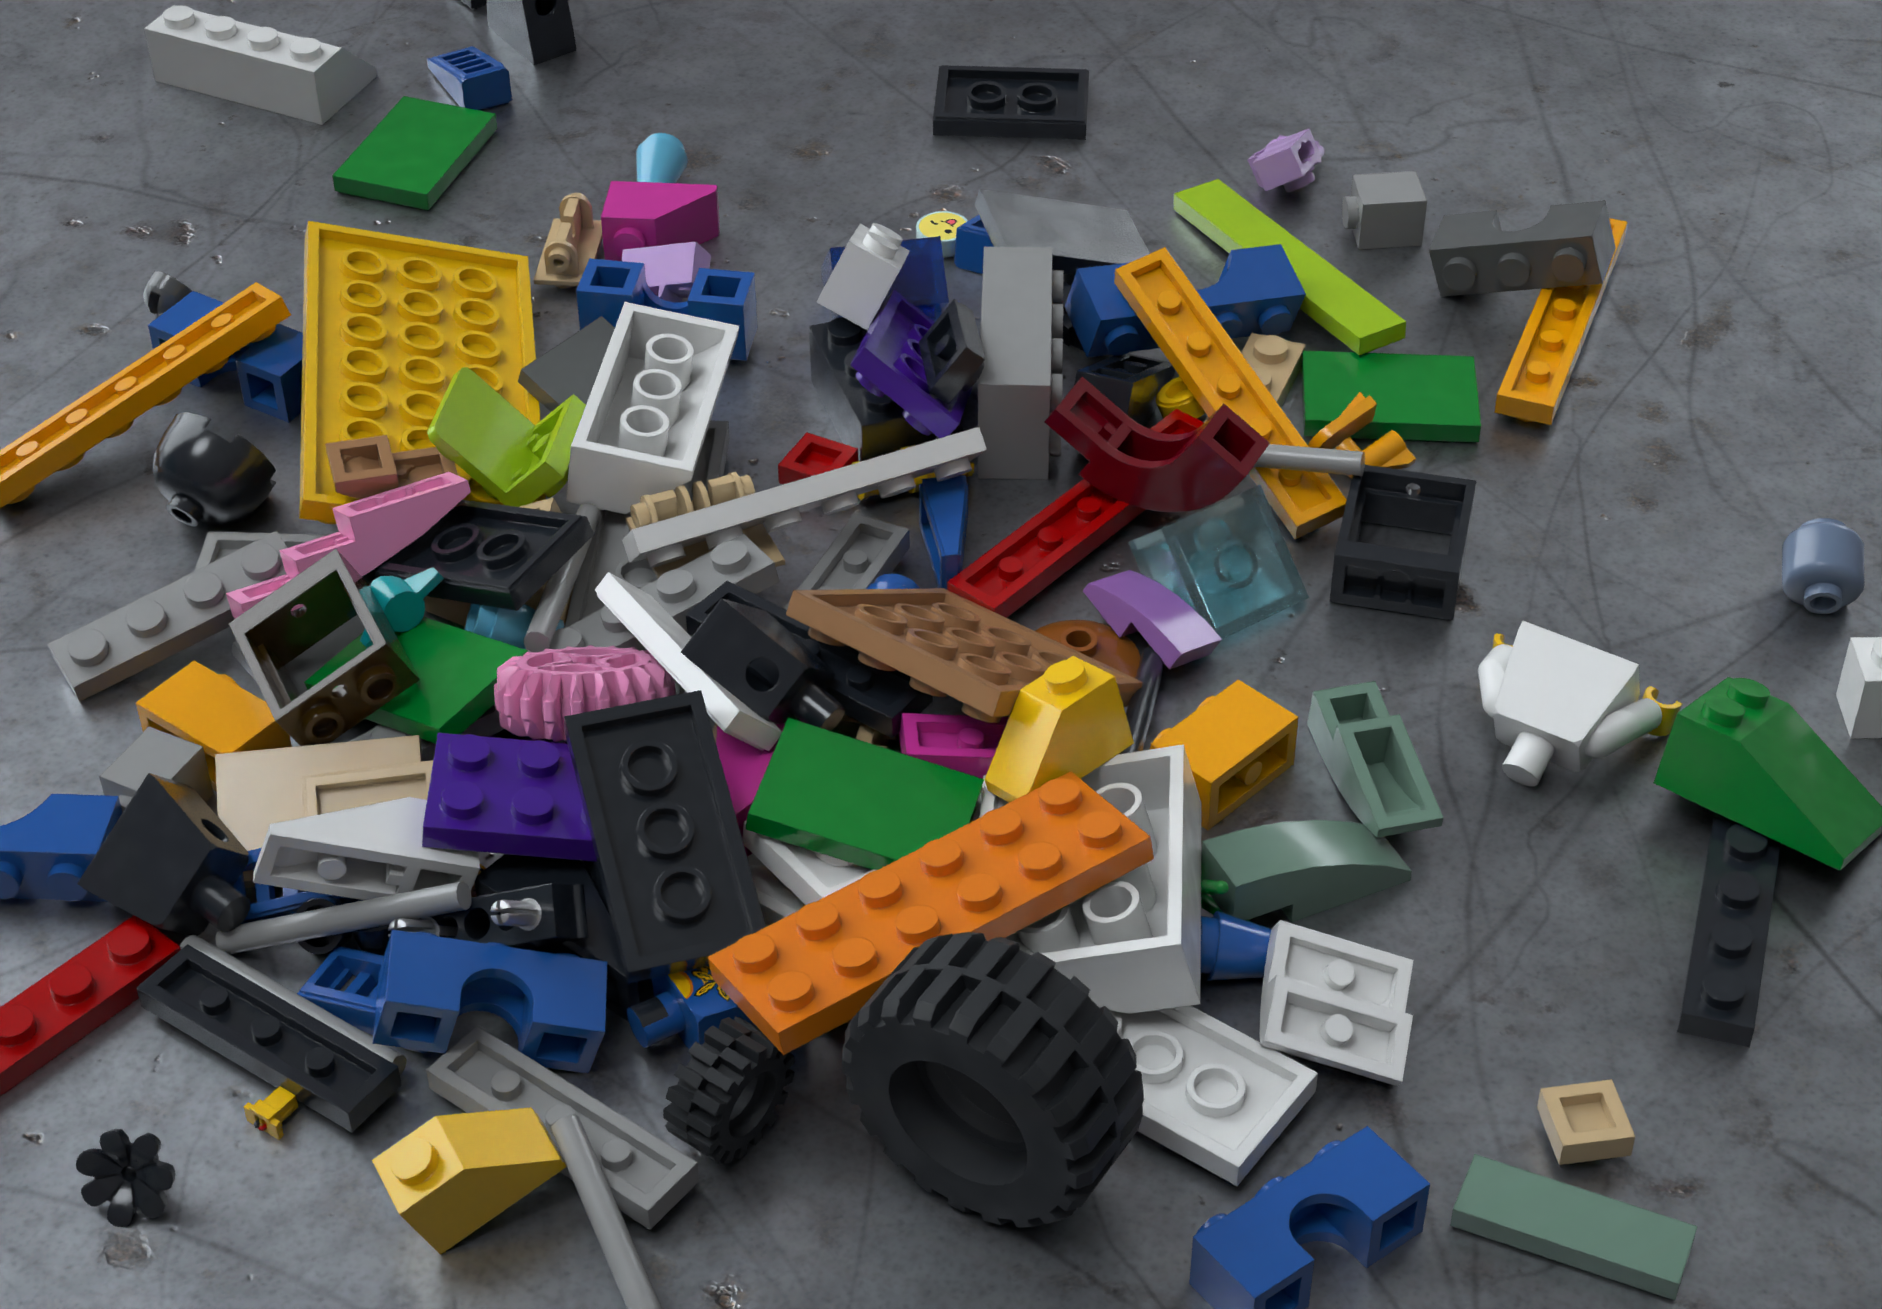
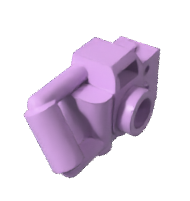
[1248,128,1325,192]
[621,242,711,302]

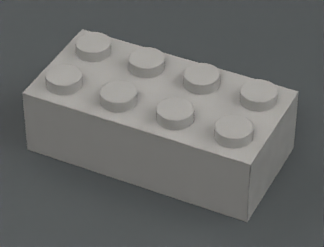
[978,247,1063,480]

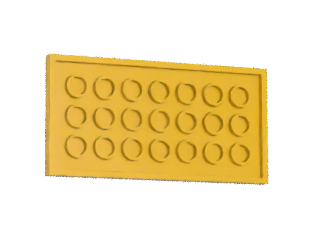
[299,221,546,525]

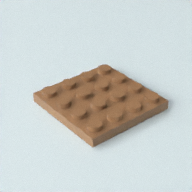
[786,588,1144,723]

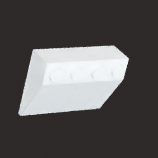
[980,744,1202,1014]

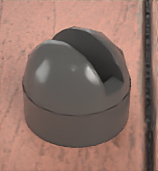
[143,271,192,316]

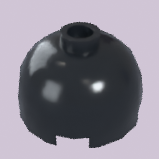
[152,412,276,527]

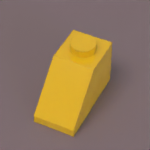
[984,656,1134,803]
[372,1107,567,1255]

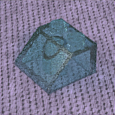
[1128,485,1309,639]

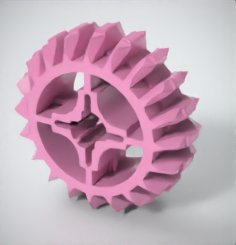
[494,645,676,742]

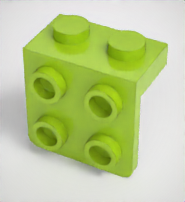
[427,367,586,507]

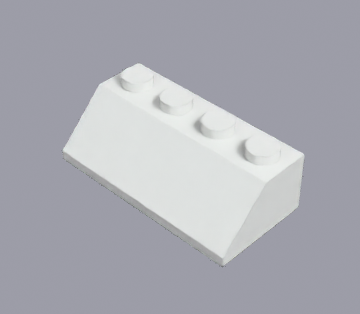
[144,5,377,125]
[566,302,739,514]

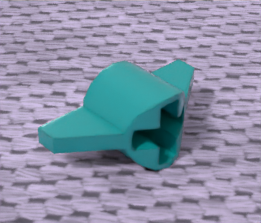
[360,567,444,648]

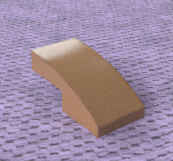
[325,435,458,499]

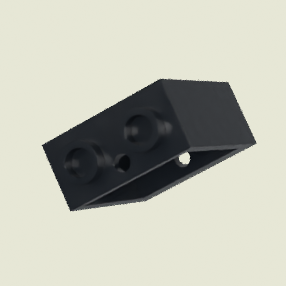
[1330,465,1476,620]

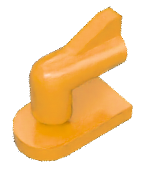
[1308,392,1416,479]

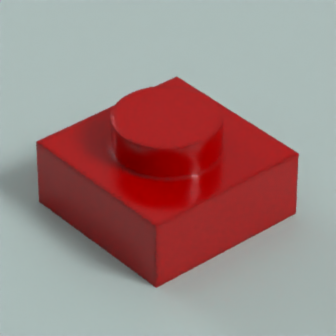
[778,432,859,485]

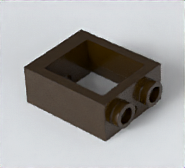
[229,549,420,746]

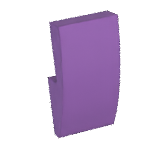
[1083,570,1222,669]

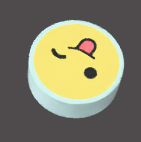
[916,211,968,258]

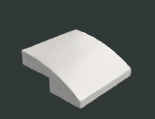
[1259,920,1414,1086]

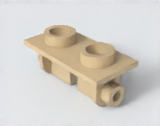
[533,192,603,288]

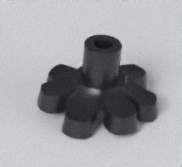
[76,1129,176,1227]

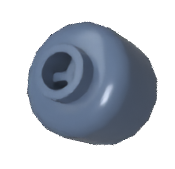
[1782,518,1865,614]

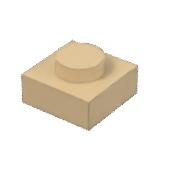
[1537,1079,1635,1165]

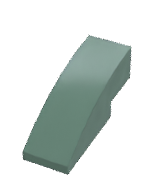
[1307,681,1443,838]
[1201,820,1412,923]

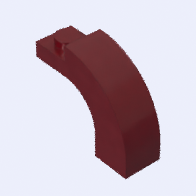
[1044,377,1270,512]

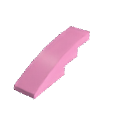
[226,472,471,619]

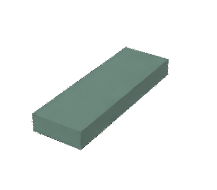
[1450,1154,1698,1300]

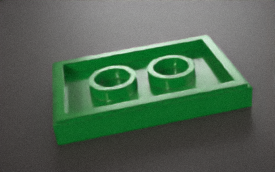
[332,96,497,210]
[1301,351,1481,443]
[304,617,528,744]
[745,718,984,870]

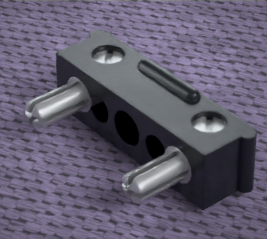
[388,883,589,951]

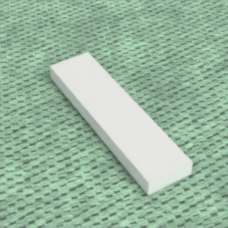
[595,572,782,751]

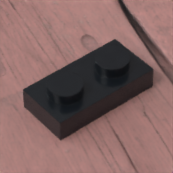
[918,298,985,404]

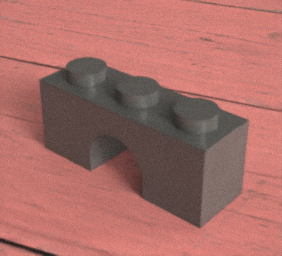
[1429,200,1616,297]

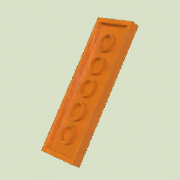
[707,771,1154,1055]

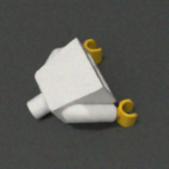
[1478,621,1682,786]

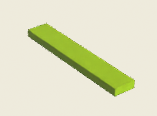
[1174,179,1406,355]

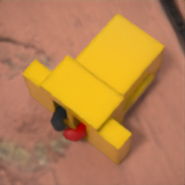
[243,1086,298,1140]

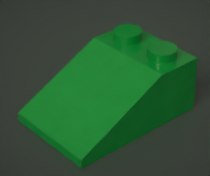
[1653,677,1882,871]

